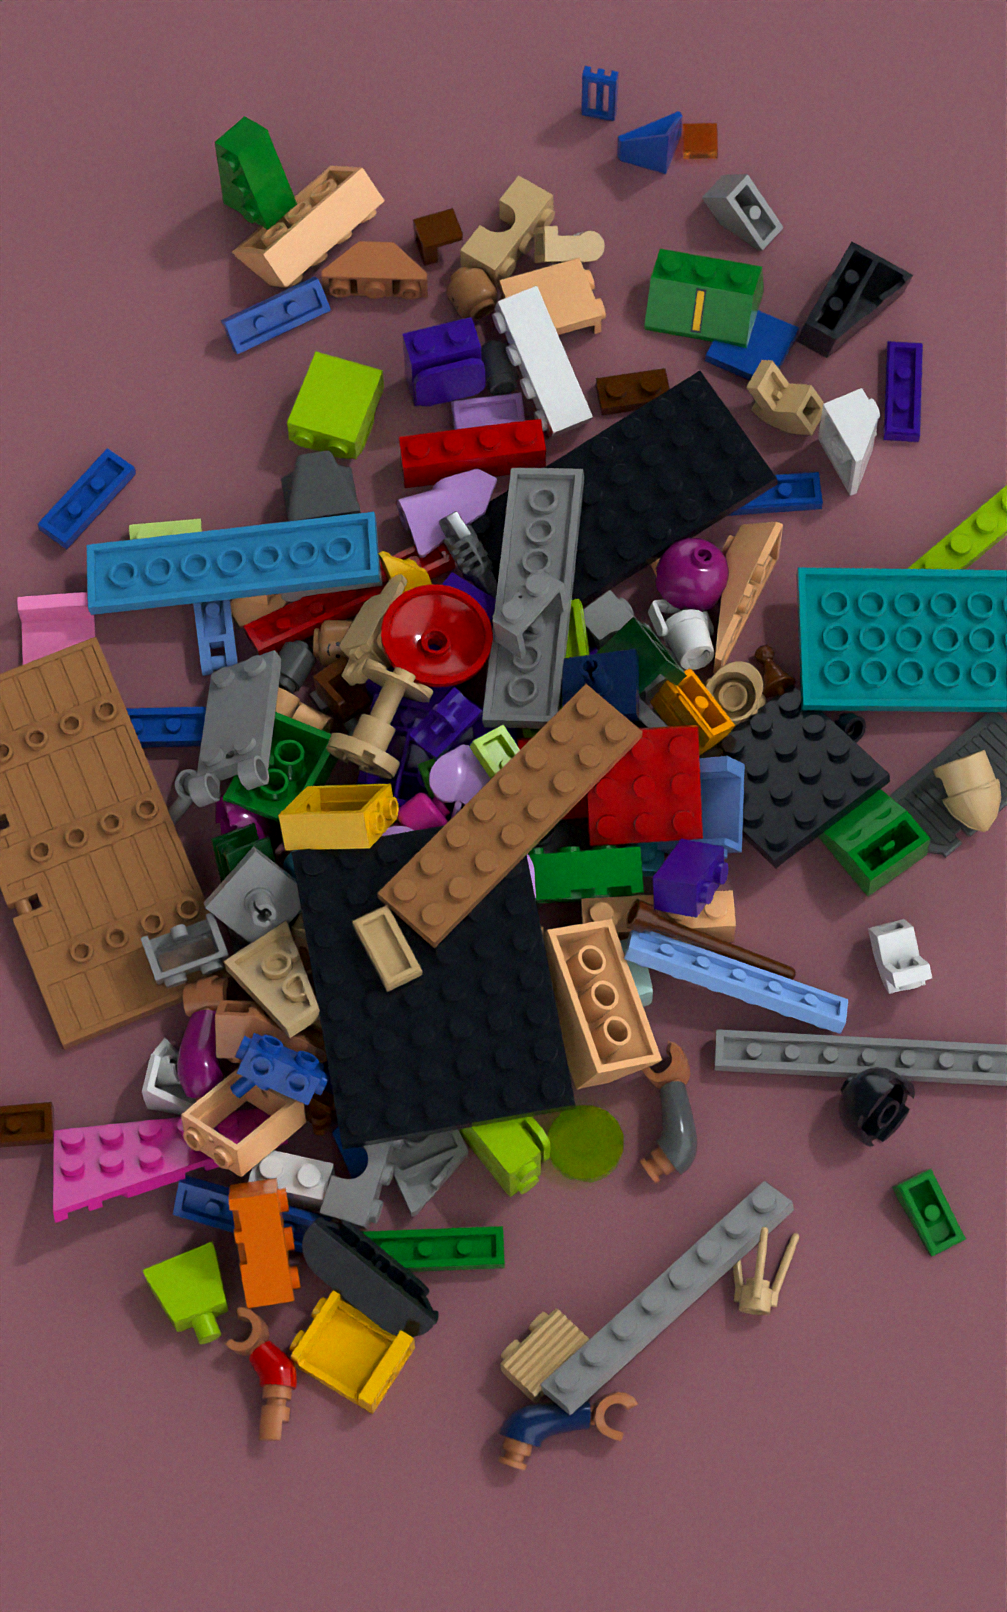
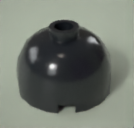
[839,1067,915,1147]

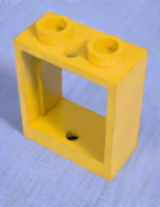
[278,784,399,850]

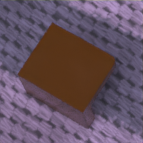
[413,208,463,266]
[313,655,372,724]

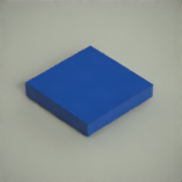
[705,310,799,381]

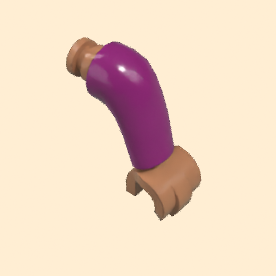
[177,975,228,1102]

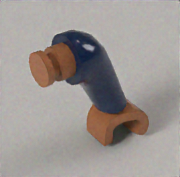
[498,1392,638,1470]

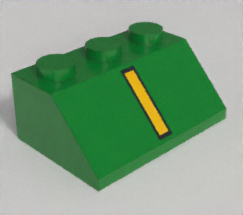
[644,248,764,348]

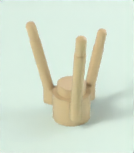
[733,1227,799,1315]

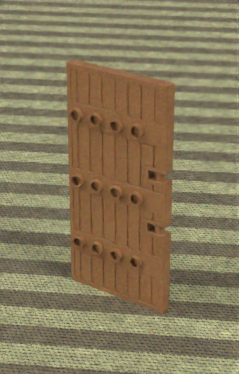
[0,636,236,1050]

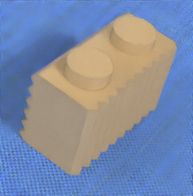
[501,1308,590,1404]

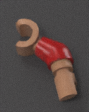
[225,1307,297,1441]

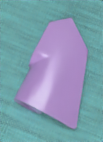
[397,469,497,558]

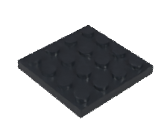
[699,684,890,868]

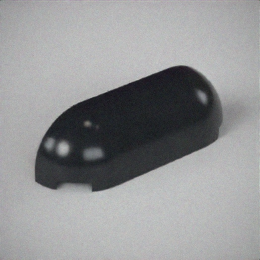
[302,1217,439,1337]

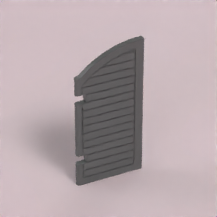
[890,712,1007,858]

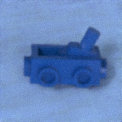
[230,1033,330,1105]

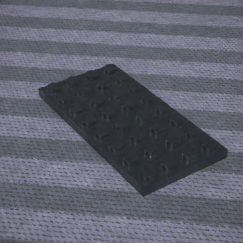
[470,370,778,606]

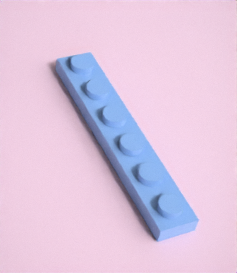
[624,929,849,1034]

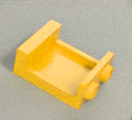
[289,1290,415,1414]

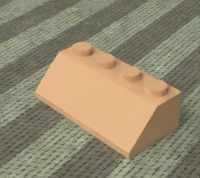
[232,166,384,288]
[542,919,662,1089]

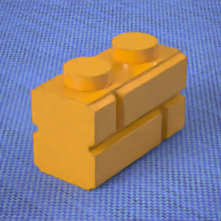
[650,668,735,756]

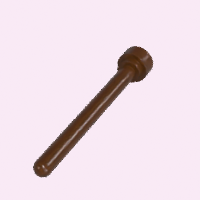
[626,899,796,980]

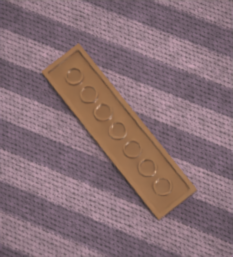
[378,684,643,948]

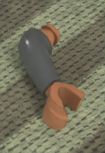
[640,1041,698,1184]

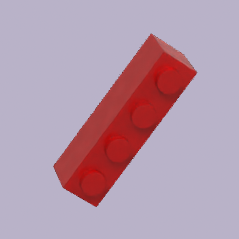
[399,419,546,488]

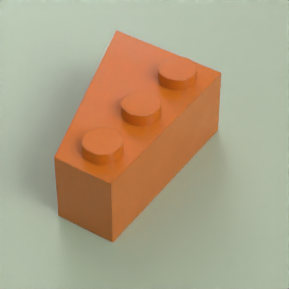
[228,1178,301,1309]

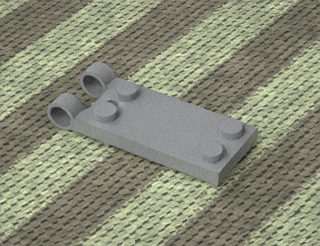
[188,650,281,807]

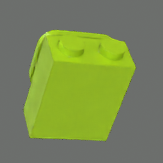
[287,351,384,460]
[458,1116,550,1197]

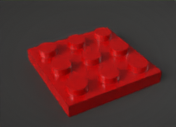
[587,725,703,846]

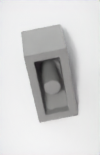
[702,174,784,251]

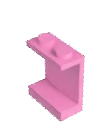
[17,592,96,665]

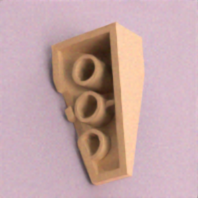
[713,522,783,674]

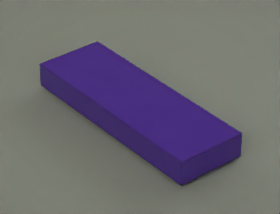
[883,341,923,442]

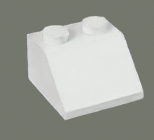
[818,388,880,496]

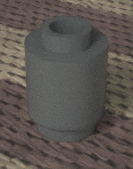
[481,340,519,396]
[278,640,316,694]

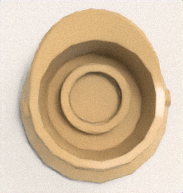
[705,661,766,726]

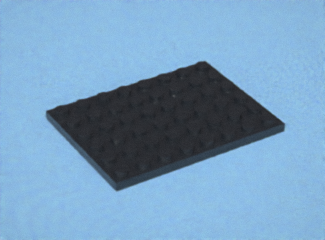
[291,825,576,1150]

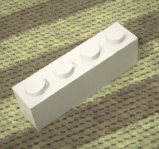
[492,286,593,439]

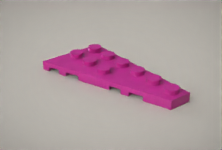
[53,1109,288,1223]

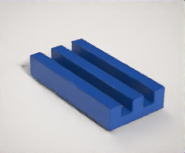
[581,66,619,121]

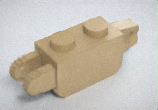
[340,574,408,686]

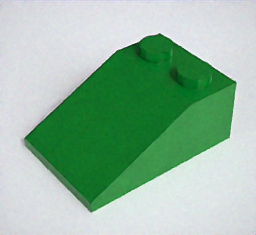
[223,712,338,823]

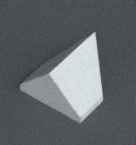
[142,1038,196,1115]

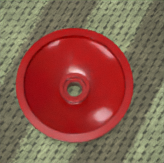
[381,584,493,687]

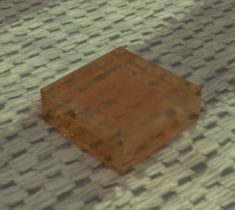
[682,123,718,159]

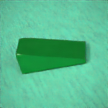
[892,1169,966,1257]

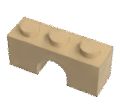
[460,176,555,288]

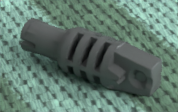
[439,511,498,599]

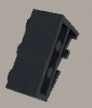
[796,241,913,358]

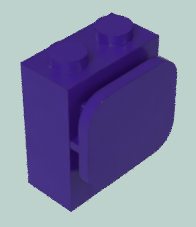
[402,317,486,406]

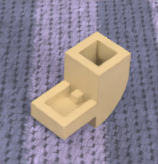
[746,360,824,435]

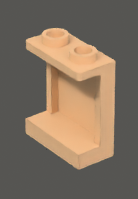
[499,258,606,335]

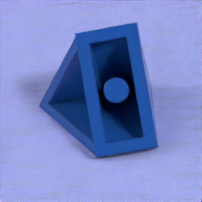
[617,111,683,174]

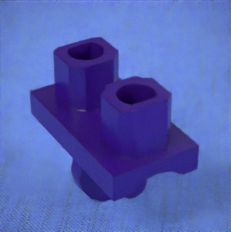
[409,687,483,761]

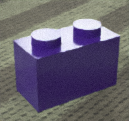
[653,839,729,918]

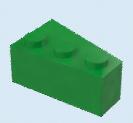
[214,116,297,230]
[528,845,644,904]

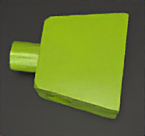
[142,1242,229,1344]

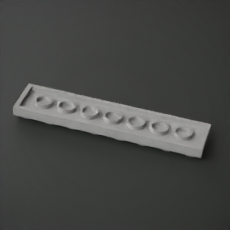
[482,468,584,729]

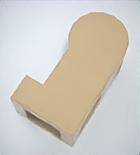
[534,226,605,263]

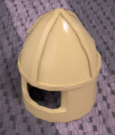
[933,750,1001,832]

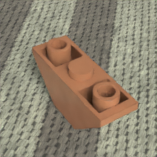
[322,241,428,300]

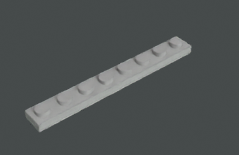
[714,1029,1007,1086]
[541,1181,794,1415]

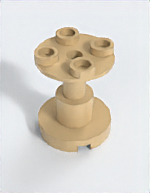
[326,659,434,779]

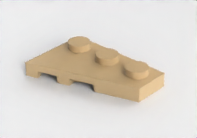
[224,920,320,1038]

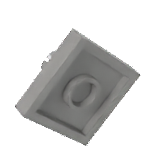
[204,846,301,943]

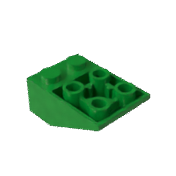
[818,789,930,897]

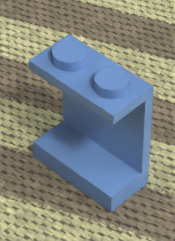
[657,756,745,859]

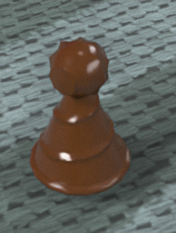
[755,644,796,698]

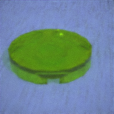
[548,1105,624,1182]

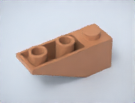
[215,1000,327,1063]

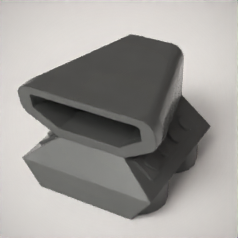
[281,451,361,521]

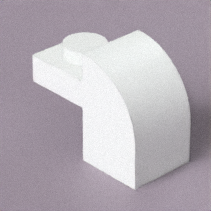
[868,919,932,994]

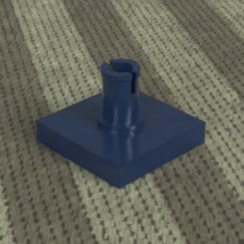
[562,649,639,722]

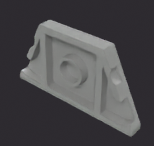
[390,1130,468,1217]

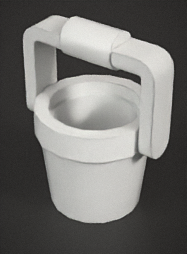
[648,599,715,670]

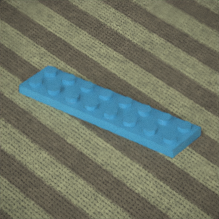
[87,512,380,615]

